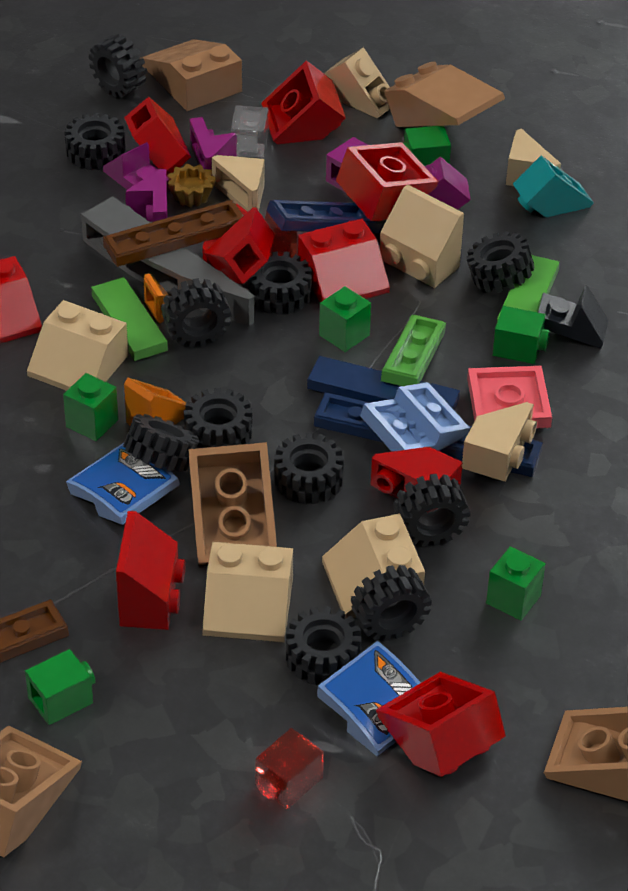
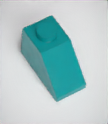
[513,155,594,218]

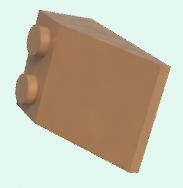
[140,39,242,111]
[384,62,505,127]
[188,442,277,565]
[544,707,628,801]
[0,726,82,857]

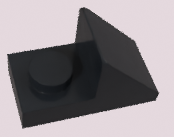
[537,285,609,348]

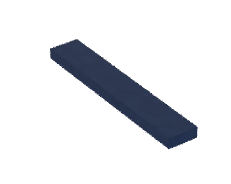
[314,392,543,477]

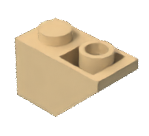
[324,47,390,118]
[462,402,537,482]

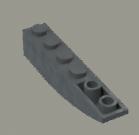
[81,196,254,326]

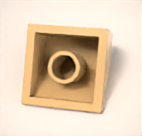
[380,185,464,288]
[27,300,128,391]
[322,514,425,619]
[203,542,293,642]

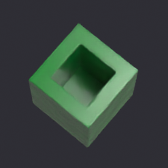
[403,126,451,166]
[319,286,371,352]
[492,306,550,364]
[63,373,119,441]
[486,546,546,621]
[25,649,95,725]

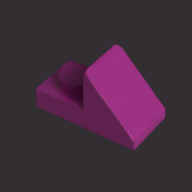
[190,117,237,176]
[103,142,170,192]
[125,169,168,222]

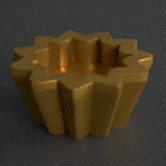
[167,164,216,207]

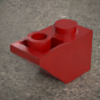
[124,97,191,176]
[204,207,275,284]
[370,447,463,513]

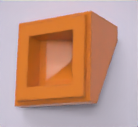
[143,274,169,323]

